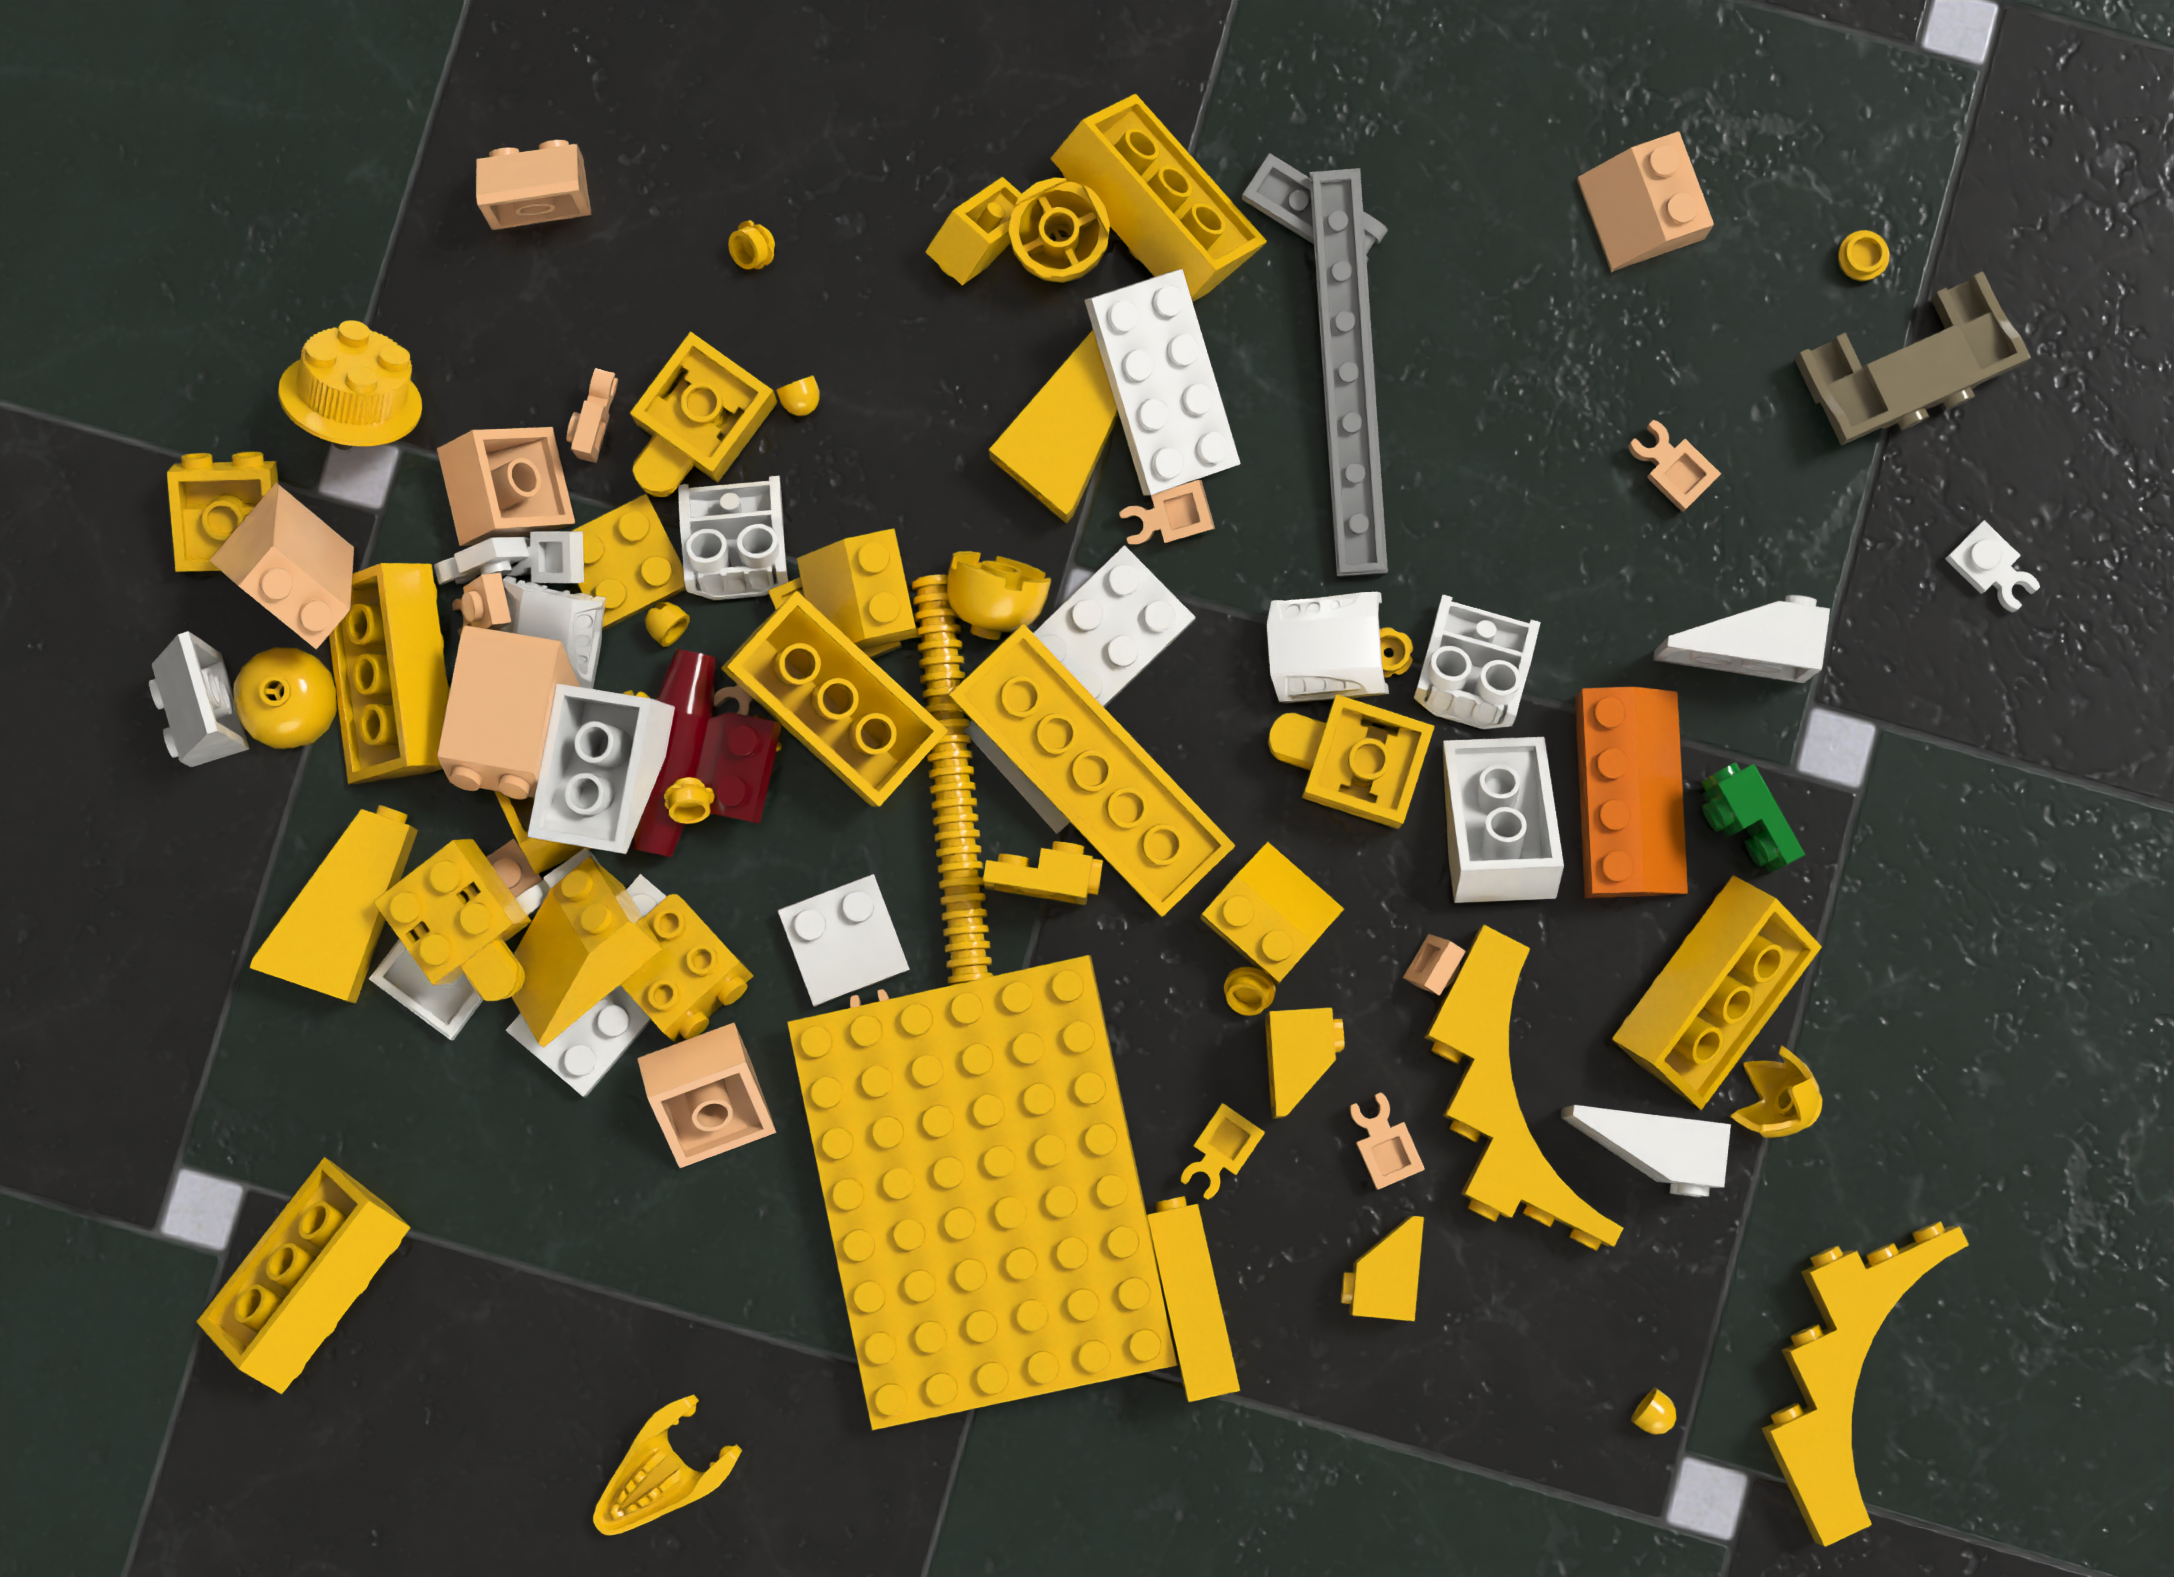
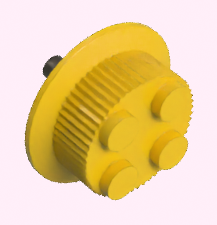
[278,320,422,450]

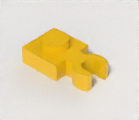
[1181,1103,1265,1200]

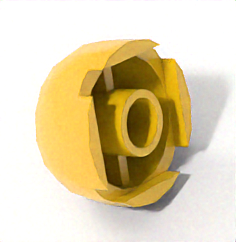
[1008,177,1110,283]
[946,551,1051,640]
[233,647,338,749]

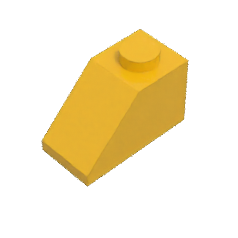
[925,177,1021,285]
[1341,1216,1424,1321]

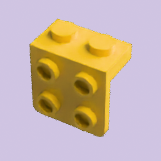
[620,894,754,1044]

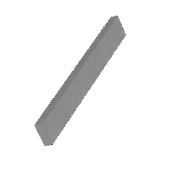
[1309,168,1388,577]

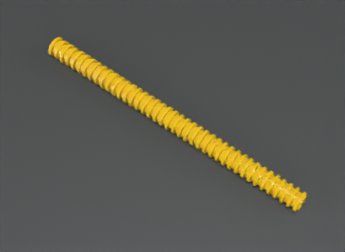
[912,575,993,985]

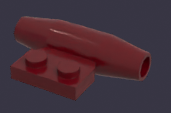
[632,649,782,857]

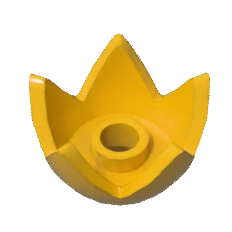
[1731,1045,1822,1138]

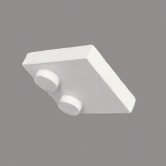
[778,874,910,1007]

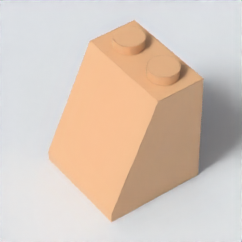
[210,483,354,650]
[437,625,580,799]

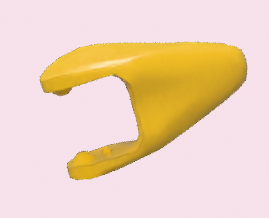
[593,1394,742,1535]

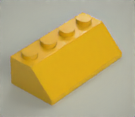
[1050,94,1267,302]
[329,563,450,784]
[720,590,948,807]
[1612,875,1822,1110]
[196,1157,411,1394]

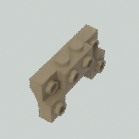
[1795,271,2031,446]

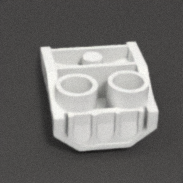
[678,476,788,600]
[498,576,606,689]
[1267,592,1389,703]
[1414,595,1541,729]

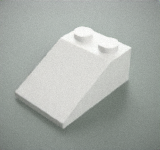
[1653,595,1830,683]
[149,631,249,767]
[527,684,675,854]
[1442,737,1564,903]
[1561,1105,1731,1197]

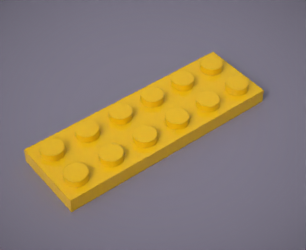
[948,623,1235,917]

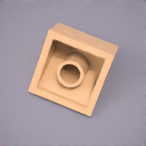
[1577,131,1714,272]
[476,140,591,230]
[437,427,575,546]
[637,1022,776,1168]

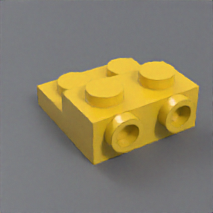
[167,452,278,572]
[983,841,1103,905]

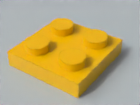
[572,494,686,631]

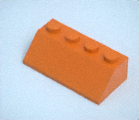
[1575,687,1688,898]

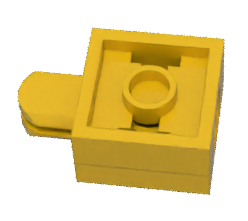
[630,331,778,497]
[1268,694,1434,829]
[373,839,532,1001]

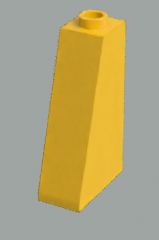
[989,330,1119,524]
[250,805,418,1004]
[1147,1196,1240,1402]

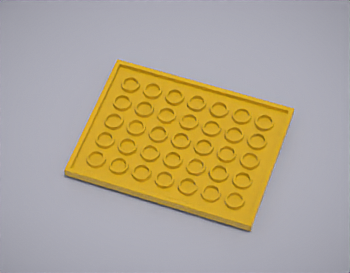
[787,955,1179,1430]

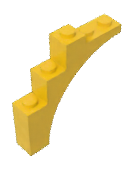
[1424,925,1623,1251]
[1762,1221,1969,1547]

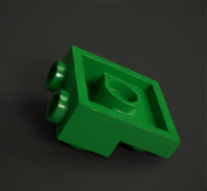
[1701,762,1805,873]

